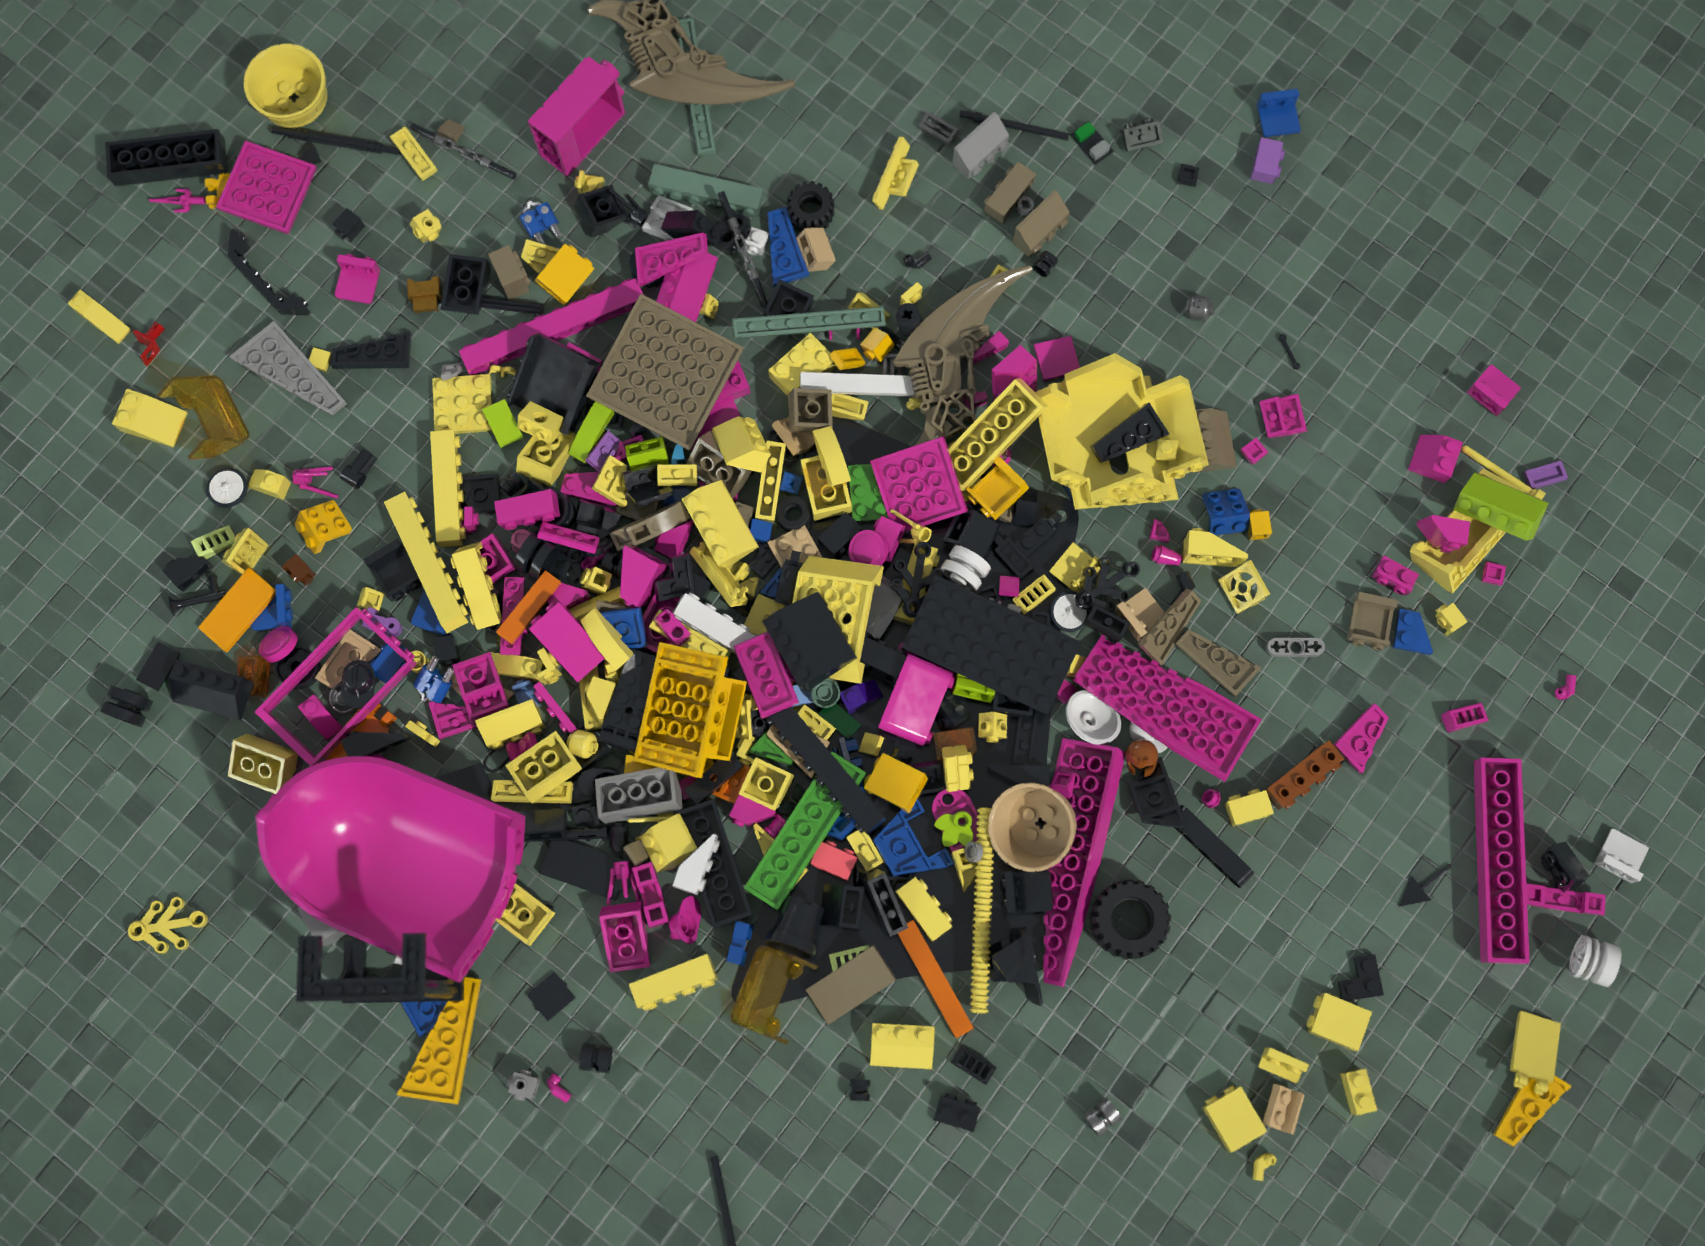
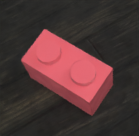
[810,840,857,882]

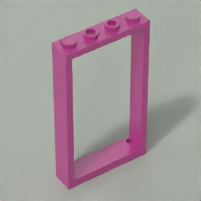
[255,607,417,766]

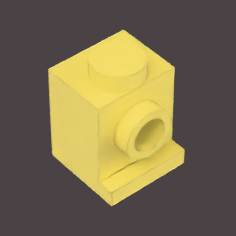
[1435,603,1468,637]

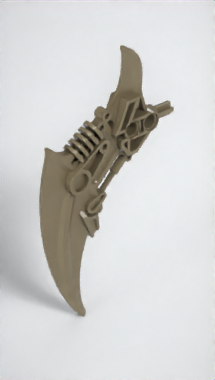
[588,0,795,105]
[893,265,1032,446]

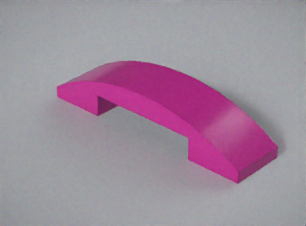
[1526,883,1606,915]

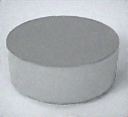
[964,842,983,862]

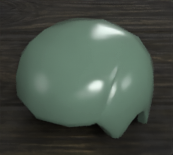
[810,678,840,708]

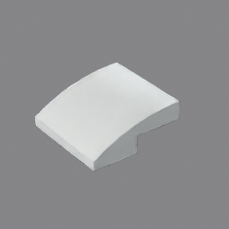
[643,195,693,241]

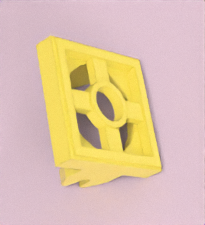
[1218,560,1270,614]

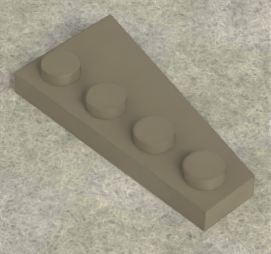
[1175,629,1262,698]

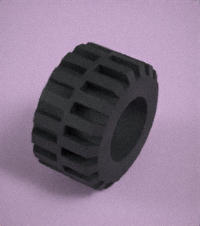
[787,181,834,231]

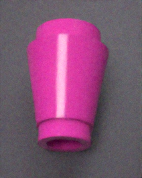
[1151,545,1182,566]

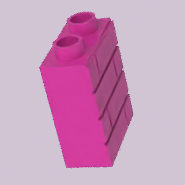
[528,57,625,177]

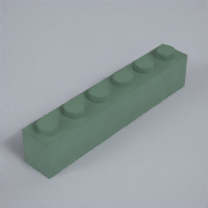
[648,164,764,217]

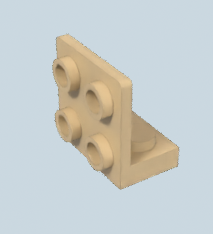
[1114,588,1165,642]

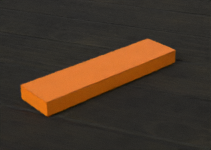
[496,570,562,645]

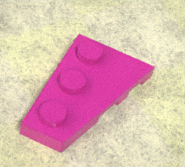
[1333,703,1389,774]

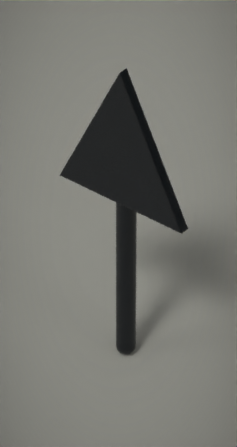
[1398,864,1451,907]

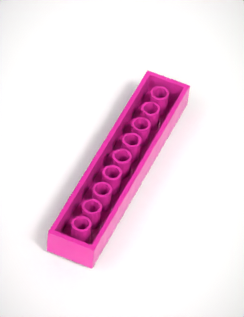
[1474,758,1530,965]

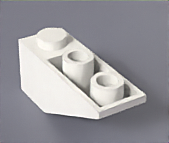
[673,834,720,895]

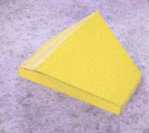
[951,848,977,892]

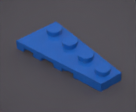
[768,207,809,288]

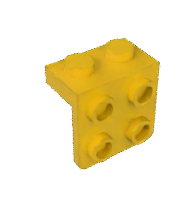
[295,500,352,554]

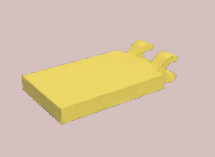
[1510,1011,1561,1095]

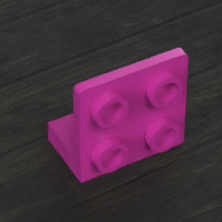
[1467,365,1521,416]

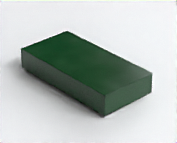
[818,703,861,739]

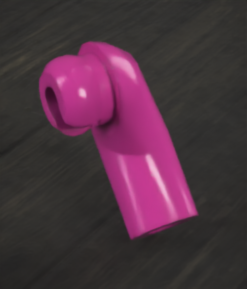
[1555,675,1577,700]
[547,1073,571,1103]

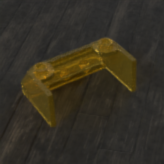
[157,376,249,460]
[731,945,818,1045]

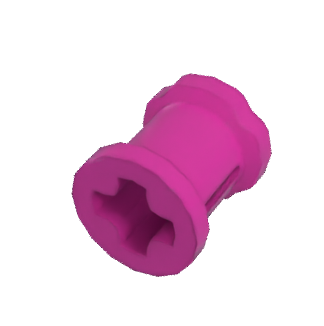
[764,814,786,839]

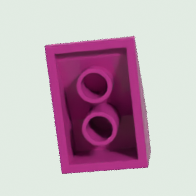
[599,901,650,973]

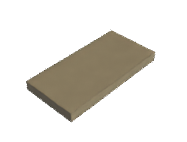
[806,945,897,1025]

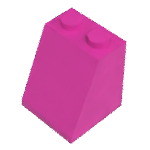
[620,545,669,608]

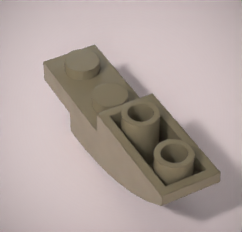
[609,500,690,551]

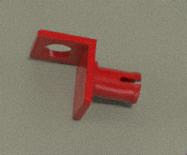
[133,322,165,366]

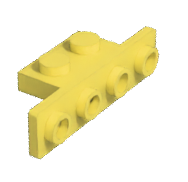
[872,136,919,210]

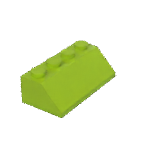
[1453,472,1549,541]

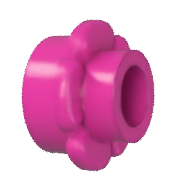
[1202,789,1221,808]

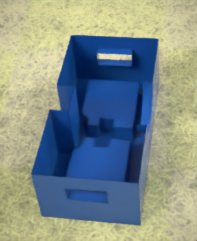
[726,921,754,966]

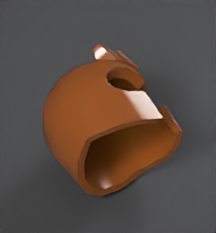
[1126,739,1158,777]

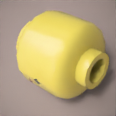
[567,730,598,758]

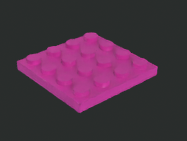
[216,141,317,235]
[870,436,968,532]

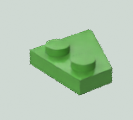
[748,730,794,765]

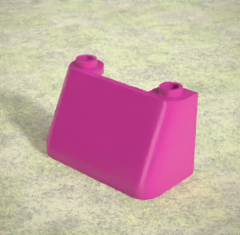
[878,654,956,747]

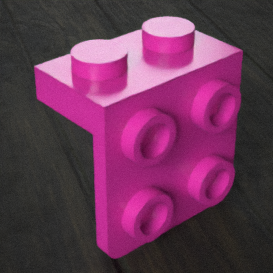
[335,254,380,304]

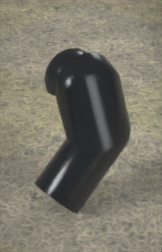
[903,252,932,269]

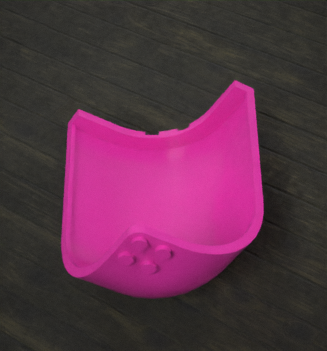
[255,756,525,983]

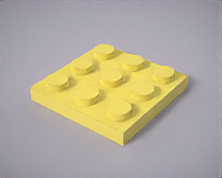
[433,374,492,434]

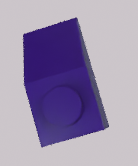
[839,679,884,714]

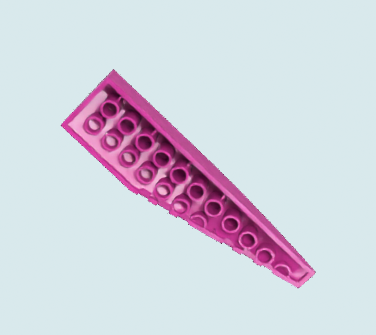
[1044,738,1126,987]

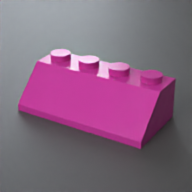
[656,253,718,322]
[992,345,1037,402]

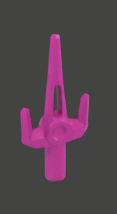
[149,188,206,212]

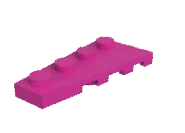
[635,233,708,286]

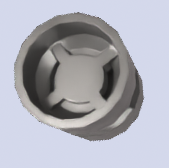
[1082,1097,1122,1137]

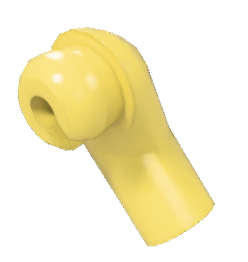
[906,397,931,415]
[1253,1153,1276,1181]

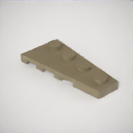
[1138,589,1201,666]

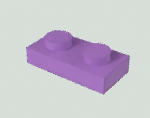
[585,430,621,473]

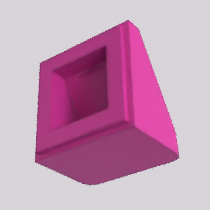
[1056,679,1077,704]
[1049,772,1075,799]

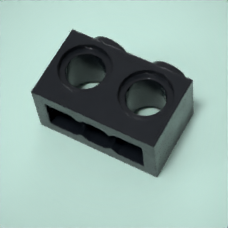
[714,208,751,256]

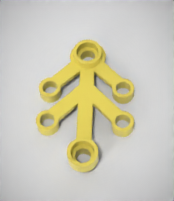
[128,897,208,954]

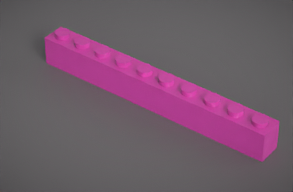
[459,278,643,376]

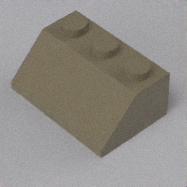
[1013,190,1070,257]
[1196,408,1237,473]
[686,431,752,499]

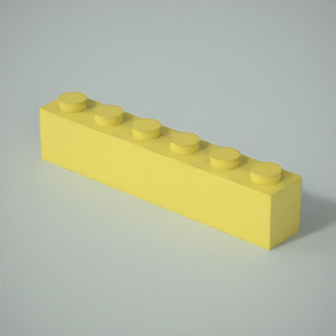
[430,429,466,548]

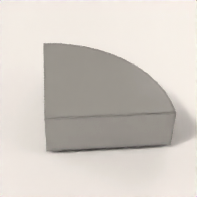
[441,363,462,381]

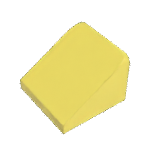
[357,587,385,612]

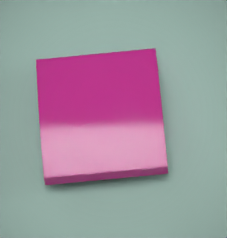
[1259,394,1307,438]

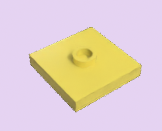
[744,594,786,636]

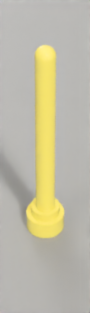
[1461,445,1546,500]

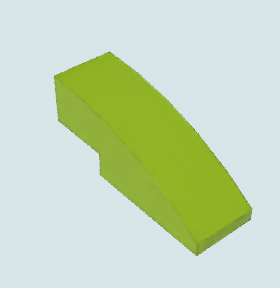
[568,402,615,463]

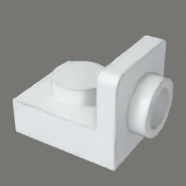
[745,227,770,256]

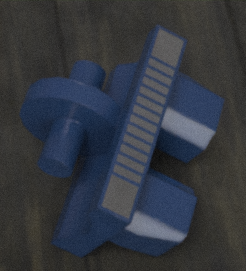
[832,737,863,769]

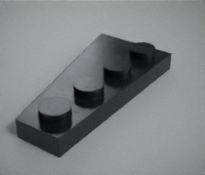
[1090,402,1170,463]

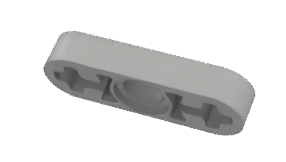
[1266,638,1325,657]

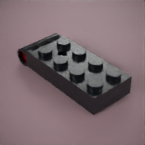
[598,648,656,754]

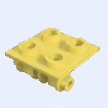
[1049,542,1100,592]

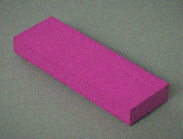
[537,522,600,554]

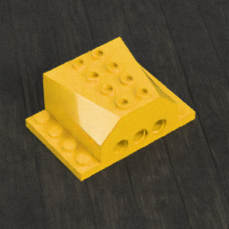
[633,642,747,778]

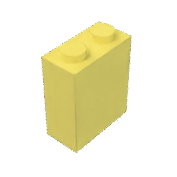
[1306,993,1372,1051]
[1202,1085,1267,1153]

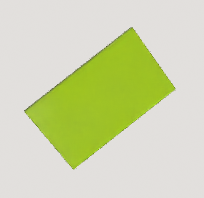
[482,399,523,448]

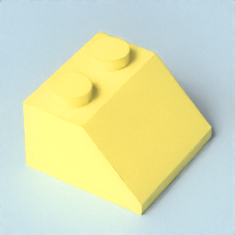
[739,757,794,811]
[640,813,697,872]

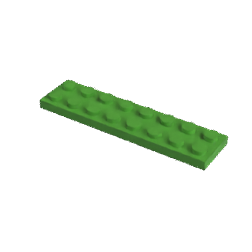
[744,752,866,911]

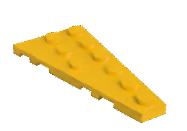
[397,977,482,1104]

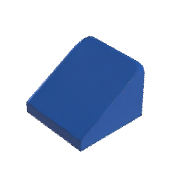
[750,518,772,543]

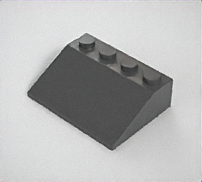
[830,555,909,640]

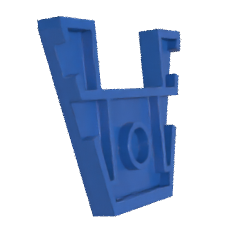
[872,798,954,877]

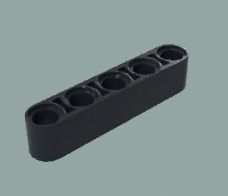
[1174,805,1254,888]

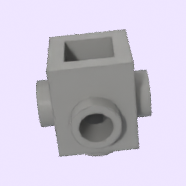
[507,1069,541,1101]

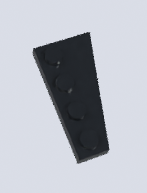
[331,331,412,369]

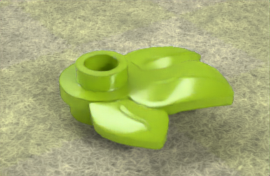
[934,811,973,847]

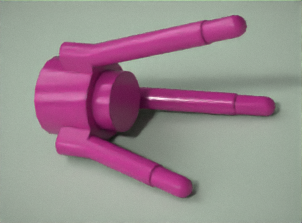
[292,466,338,499]
[606,862,641,905]

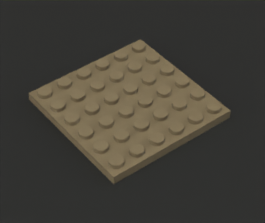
[586,294,744,451]

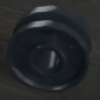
[275,646,321,689]

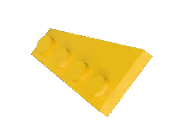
[1493,1075,1571,1147]

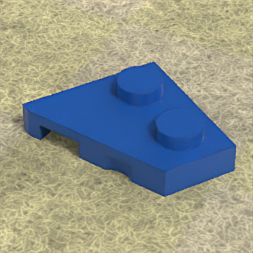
[1393,609,1433,655]

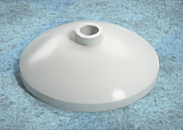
[1066,690,1121,745]

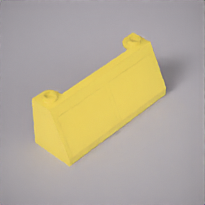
[1410,468,1523,594]

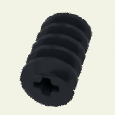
[896,303,923,337]

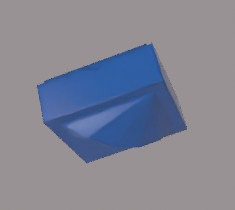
[779,471,803,495]

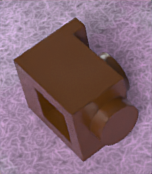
[281,554,316,586]

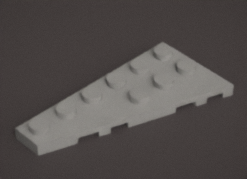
[229,321,347,416]

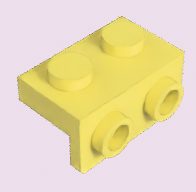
[537,648,562,685]

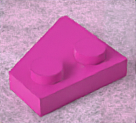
[429,702,477,740]

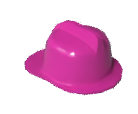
[669,896,701,944]

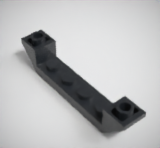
[228,229,310,316]

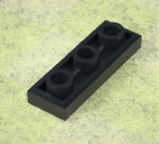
[685,753,744,805]

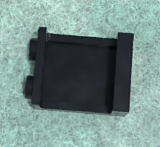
[363,539,422,602]

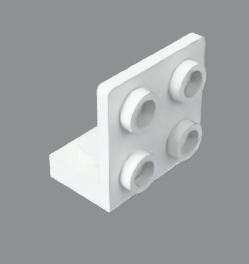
[1594,829,1649,883]

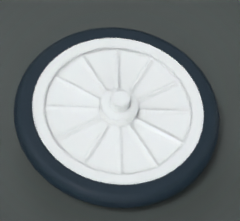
[206,468,248,508]
[1049,590,1090,632]

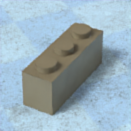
[984,162,1036,224]

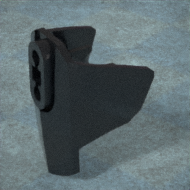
[988,927,1043,1006]

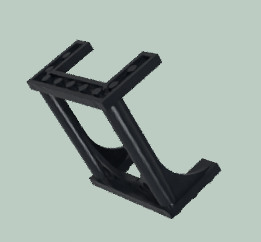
[296,933,464,1003]

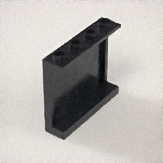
[507,333,600,435]

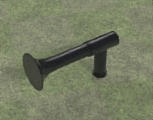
[169,575,227,616]

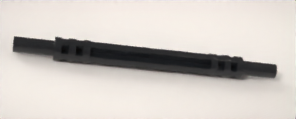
[272,126,400,155]

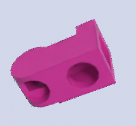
[654,609,691,646]

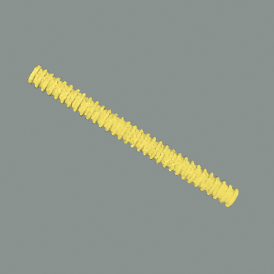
[970,808,994,1013]

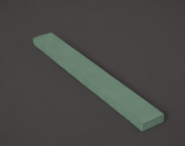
[677,17,716,157]
[731,307,886,339]

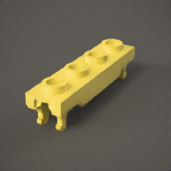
[689,542,748,607]

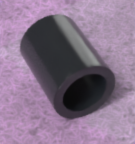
[1176,571,1196,592]

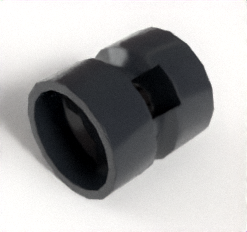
[601,550,623,580]
[579,1043,613,1074]

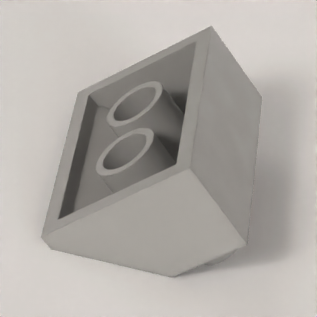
[953,112,1009,179]

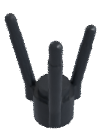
[609,189,648,228]

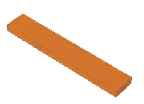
[897,920,974,1039]

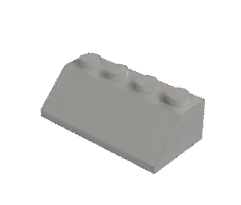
[595,767,683,824]

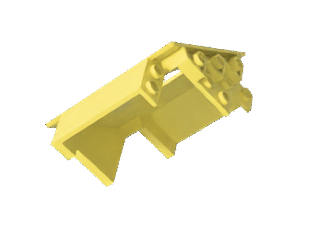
[1035,353,1209,510]

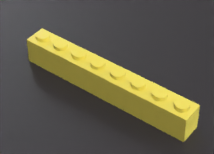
[384,492,469,633]

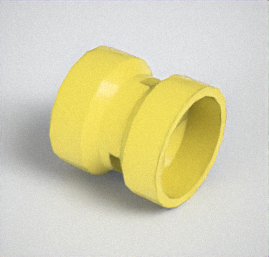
[412,651,430,674]

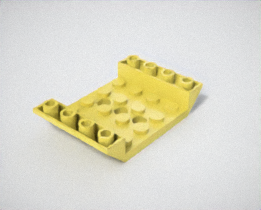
[792,556,884,684]

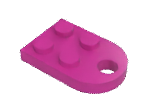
[932,789,979,852]

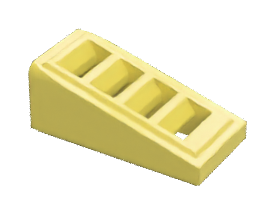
[1012,574,1056,615]

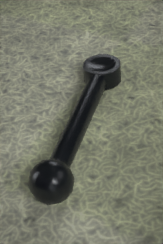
[1278,334,1300,370]

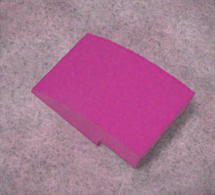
[452,652,510,725]

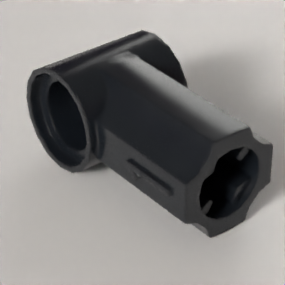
[340,449,378,489]

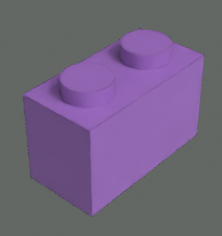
[1251,137,1285,184]

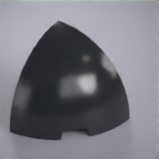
[574,497,621,540]

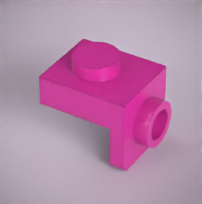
[962,391,988,410]
[462,507,479,533]

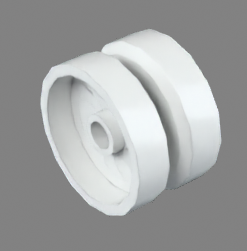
[940,545,991,592]

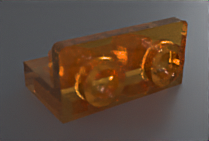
[237,655,270,697]

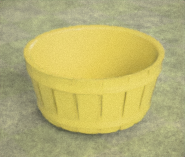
[244,44,327,128]

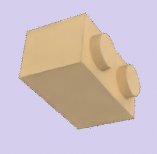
[796,227,836,272]

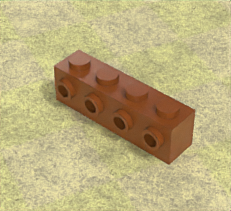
[1264,740,1344,810]

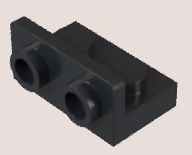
[934,1093,981,1132]

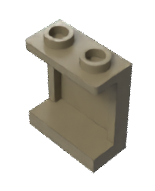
[1346,592,1398,651]

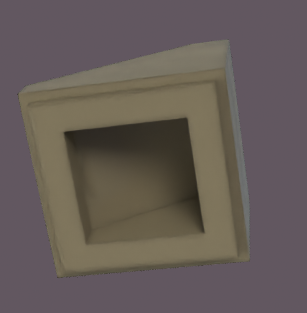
[438,119,465,143]

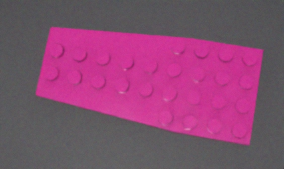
[1073,635,1262,782]

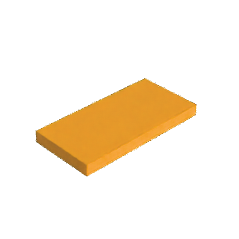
[198,567,276,653]

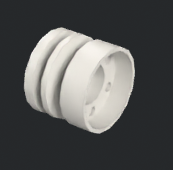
[1569,935,1621,987]

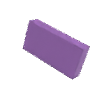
[1523,461,1568,490]

